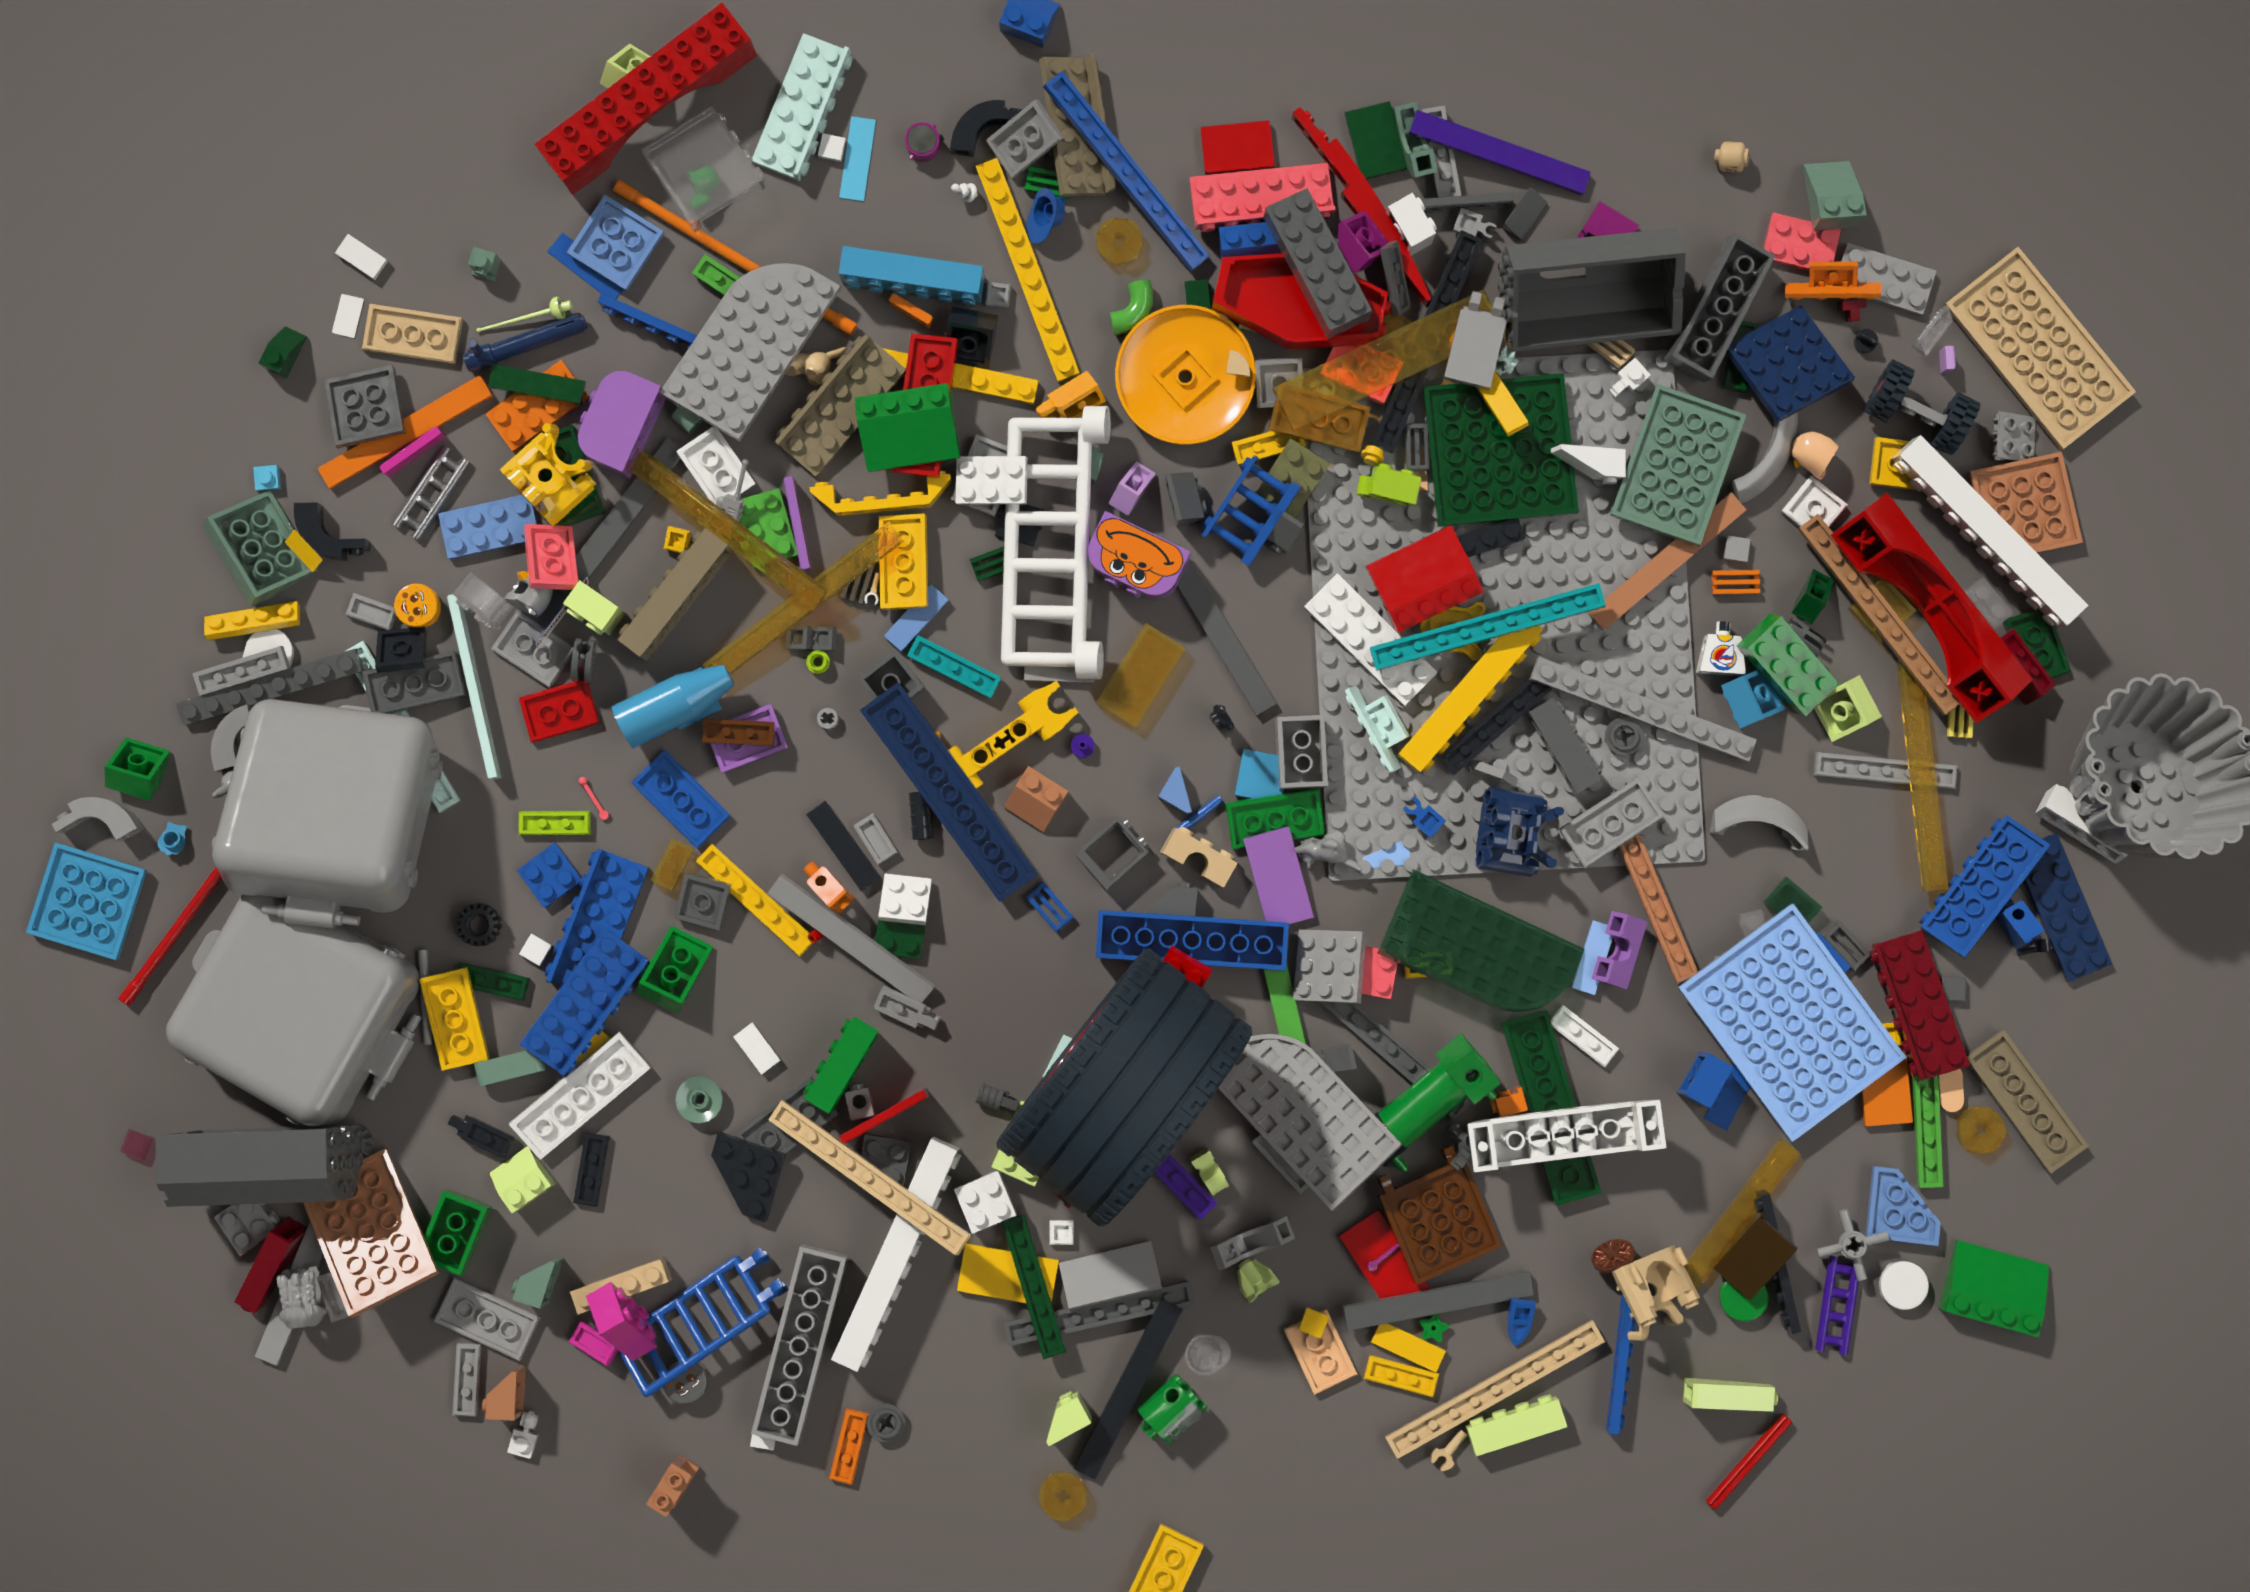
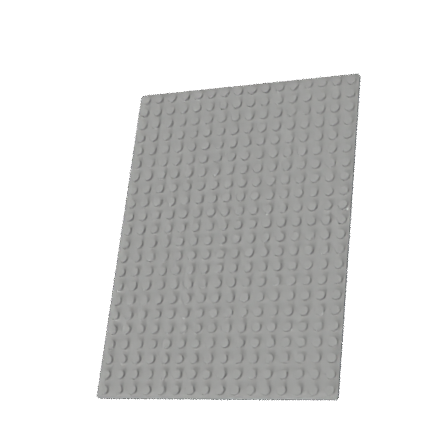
[1303,350,1705,881]

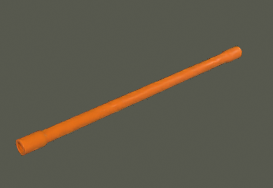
[613,180,858,336]

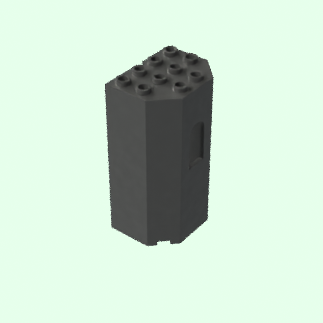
[1498,228,1686,351]
[155,1124,363,1207]

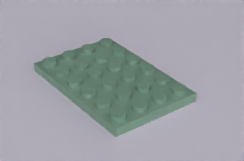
[1610,384,1746,547]

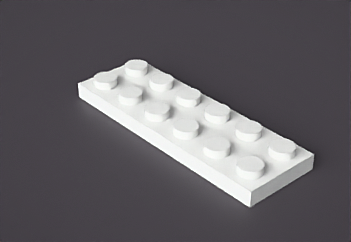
[1304,573,1438,706]
[509,1031,651,1160]

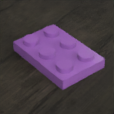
[710,704,788,773]

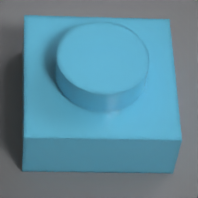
[253,465,281,492]

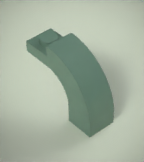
[1393,102,1438,177]

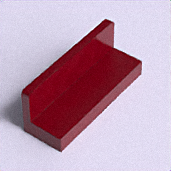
[2000,628,2056,705]

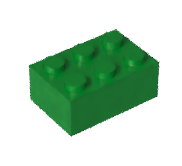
[424,1189,493,1276]

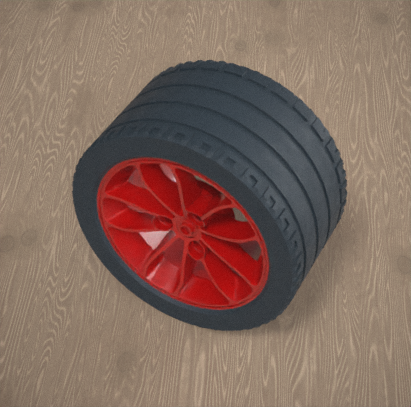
[996,949,1252,1226]

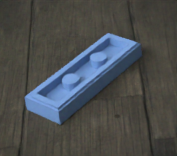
[884,584,949,652]

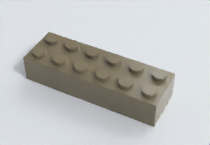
[618,528,734,662]

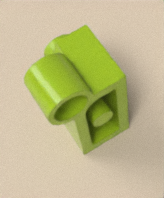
[1356,464,1421,507]

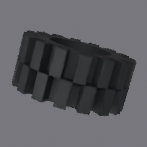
[456,903,502,946]

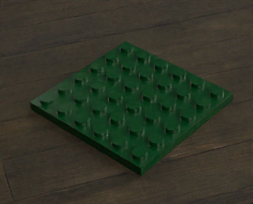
[1423,373,1579,527]

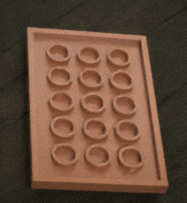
[303,1148,439,1318]

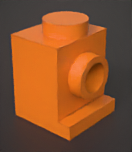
[1489,1086,1528,1117]

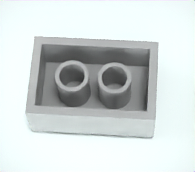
[1275,715,1328,790]

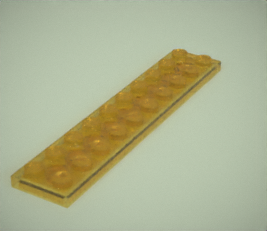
[1273,289,1492,431]

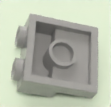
[214,1204,281,1256]

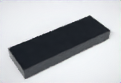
[573,1132,610,1207]

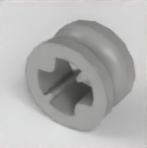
[817,708,839,730]

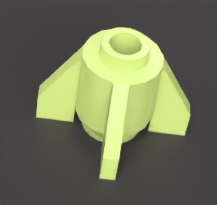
[1237,1258,1280,1303]

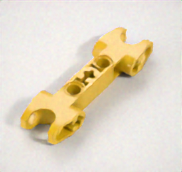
[948,681,1078,789]

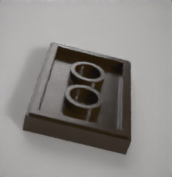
[1713,1216,1798,1300]

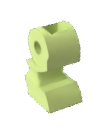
[1189,1147,1229,1196]

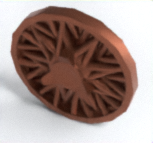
[1591,1239,1635,1273]

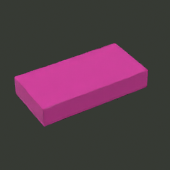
[569,1321,618,1366]

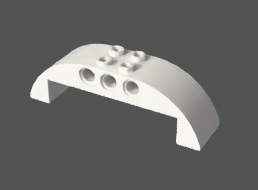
[1467,1100,1666,1172]

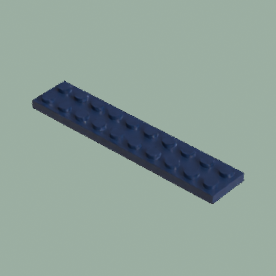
[860,682,1038,902]

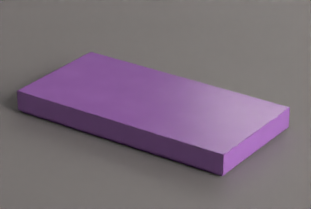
[1243,826,1314,924]

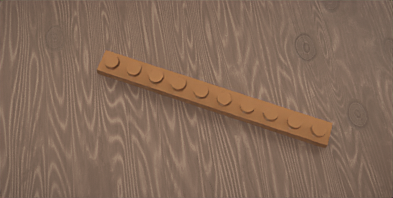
[1798,514,1960,716]

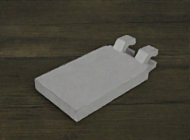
[1444,291,1507,390]

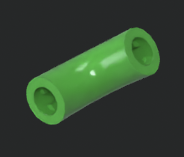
[1110,279,1153,335]

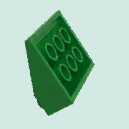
[854,383,960,473]
[1938,1240,2049,1337]

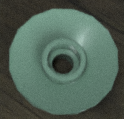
[675,1076,723,1123]

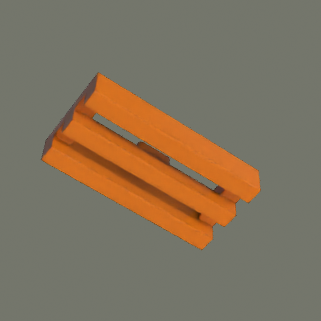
[888,293,934,329]
[1711,570,1760,595]

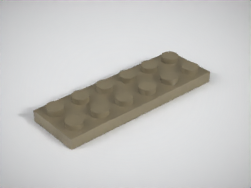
[1967,1030,2089,1174]

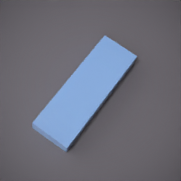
[1571,920,1613,995]

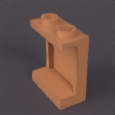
[646,1454,700,1517]

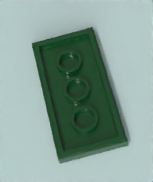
[529,425,606,526]

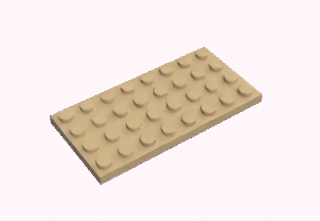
[1943,247,2136,450]

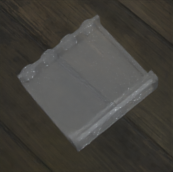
[641,106,765,232]

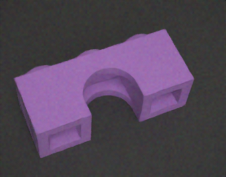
[1591,911,1647,990]

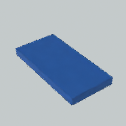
[631,749,731,849]

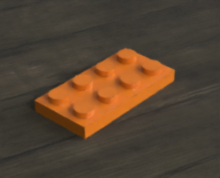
[485,360,590,453]

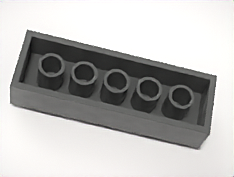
[1263,188,1372,339]
[1664,233,1775,383]

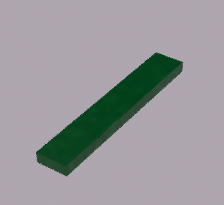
[1002,1214,1066,1360]

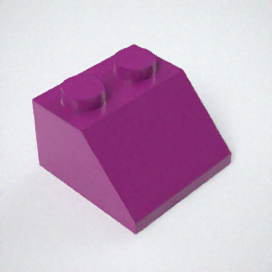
[1338,211,1389,275]

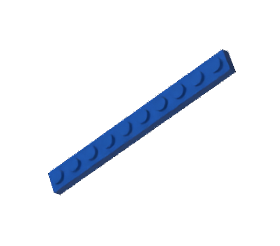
[1043,71,1210,272]

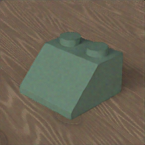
[511,1257,564,1309]

